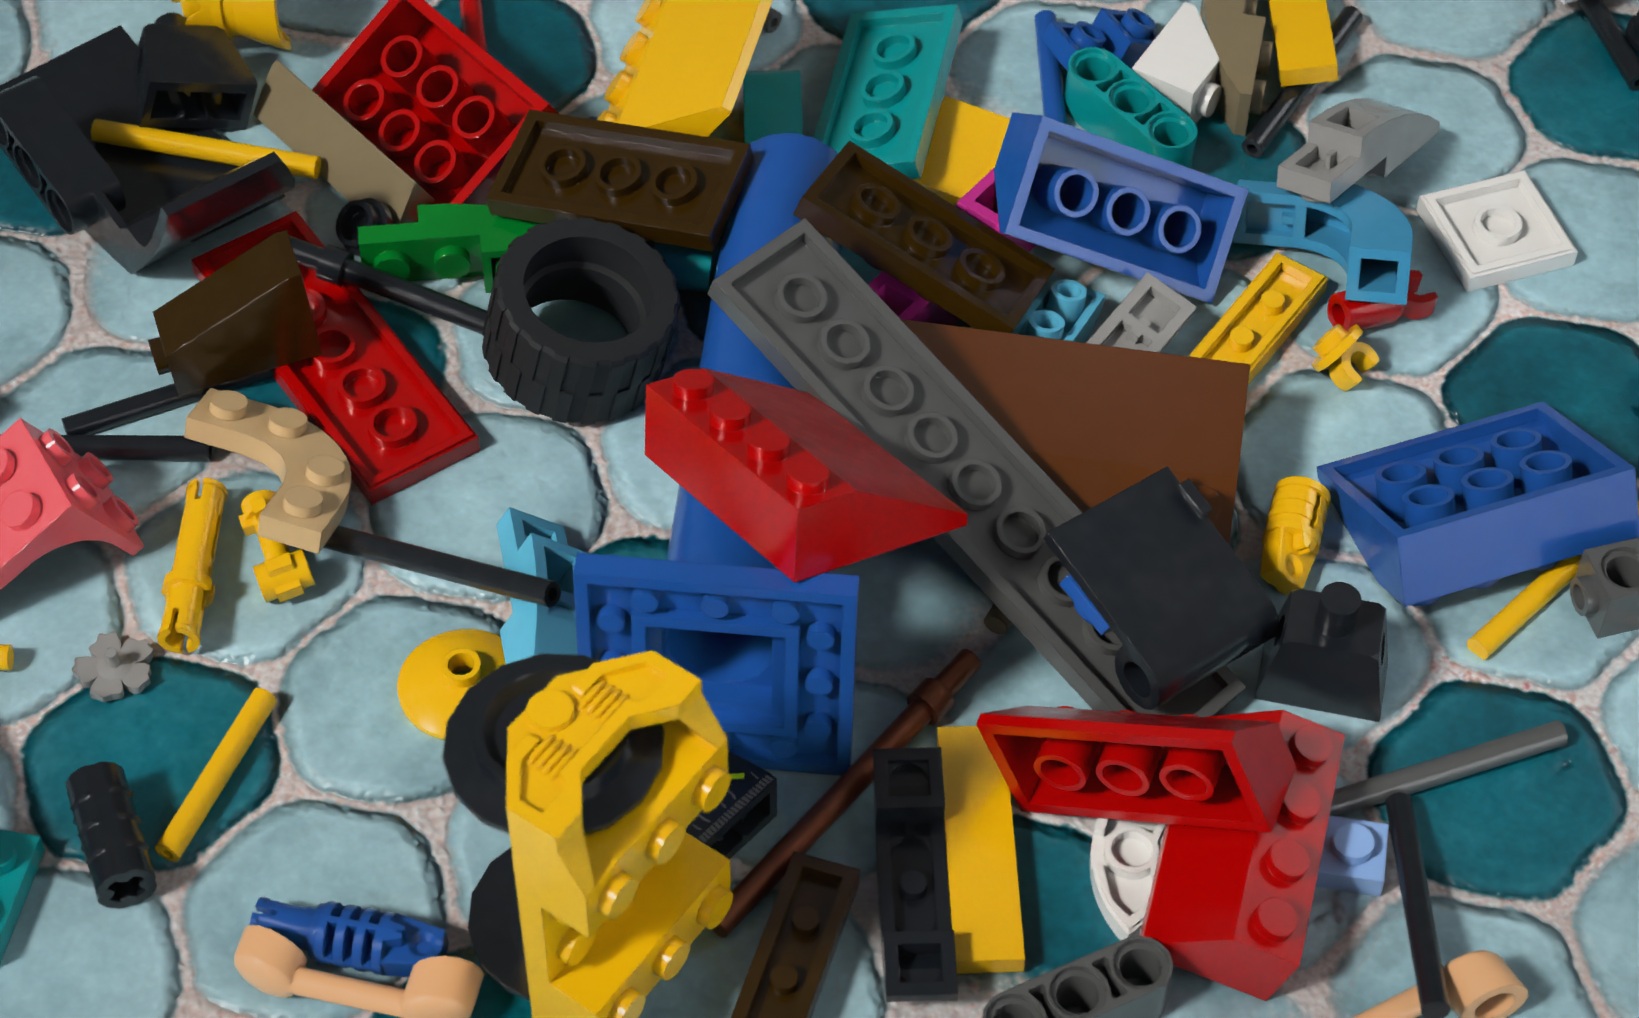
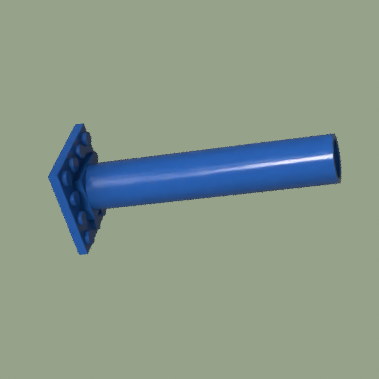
[573,133,860,776]

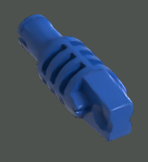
[249,897,449,977]

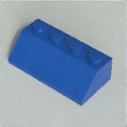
[994,112,1249,304]

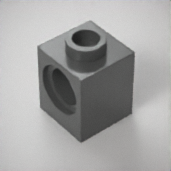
[1570,537,1639,639]

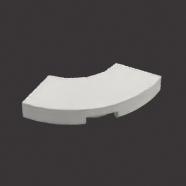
[1089,818,1166,940]

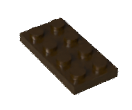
[485,109,754,252]
[793,140,1055,333]

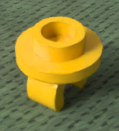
[1311,323,1380,392]

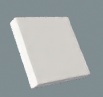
[1416,170,1578,292]

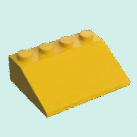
[597,0,773,137]

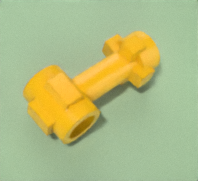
[238,490,316,603]

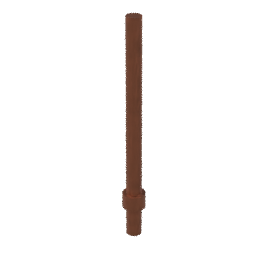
[712,649,981,938]

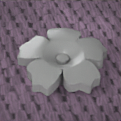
[72,631,154,702]

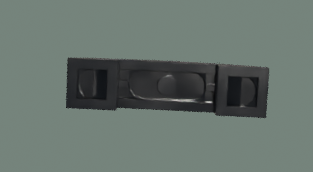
[873,747,958,1002]

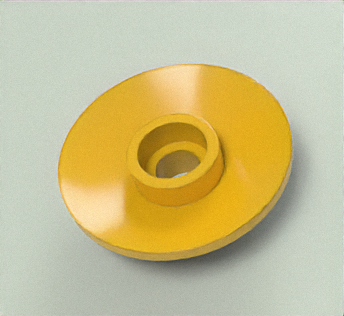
[397,629,505,740]

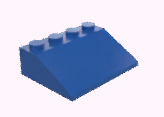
[1316,401,1639,607]

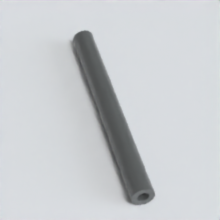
[1330,720,1568,817]

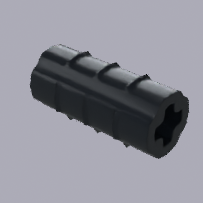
[65,761,157,909]

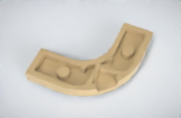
[184,388,351,554]

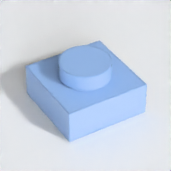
[1315,815,1389,896]

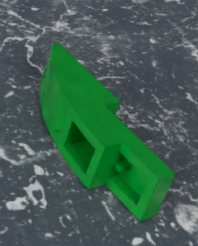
[358,203,544,293]

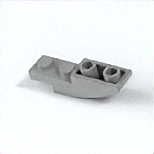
[1276,98,1440,204]

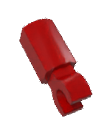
[1327,270,1438,330]

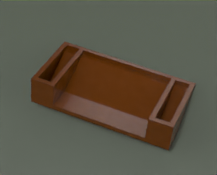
[901,319,1250,544]

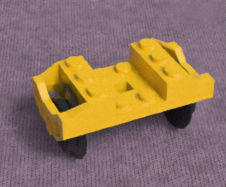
[442,650,733,1018]

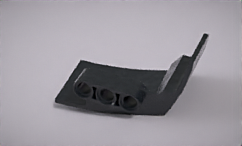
[0,25,295,274]

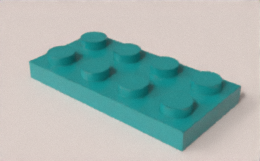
[813,4,963,179]

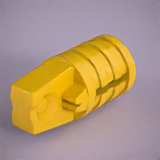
[1260,476,1331,595]

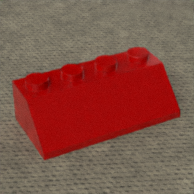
[976,706,1296,833]
[1140,710,1345,1001]

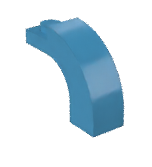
[1233,179,1413,305]

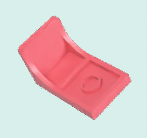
[0,418,144,590]

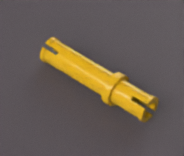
[157,478,228,654]

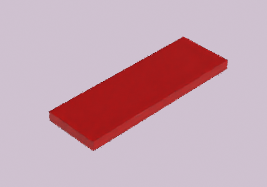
[191,211,480,506]

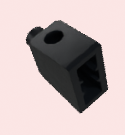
[134,13,258,129]
[1254,582,1388,722]

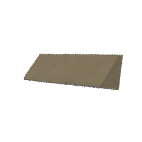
[253,59,435,224]

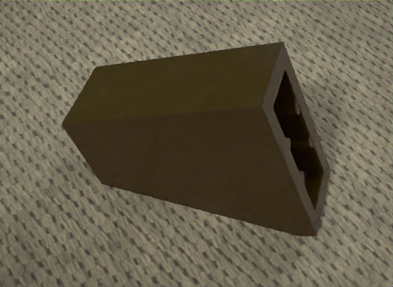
[148,230,322,396]

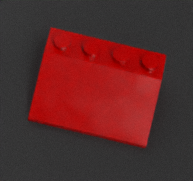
[312,0,559,222]
[645,368,968,583]

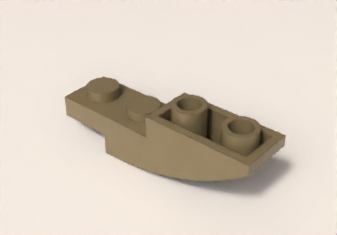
[1200,0,1273,136]

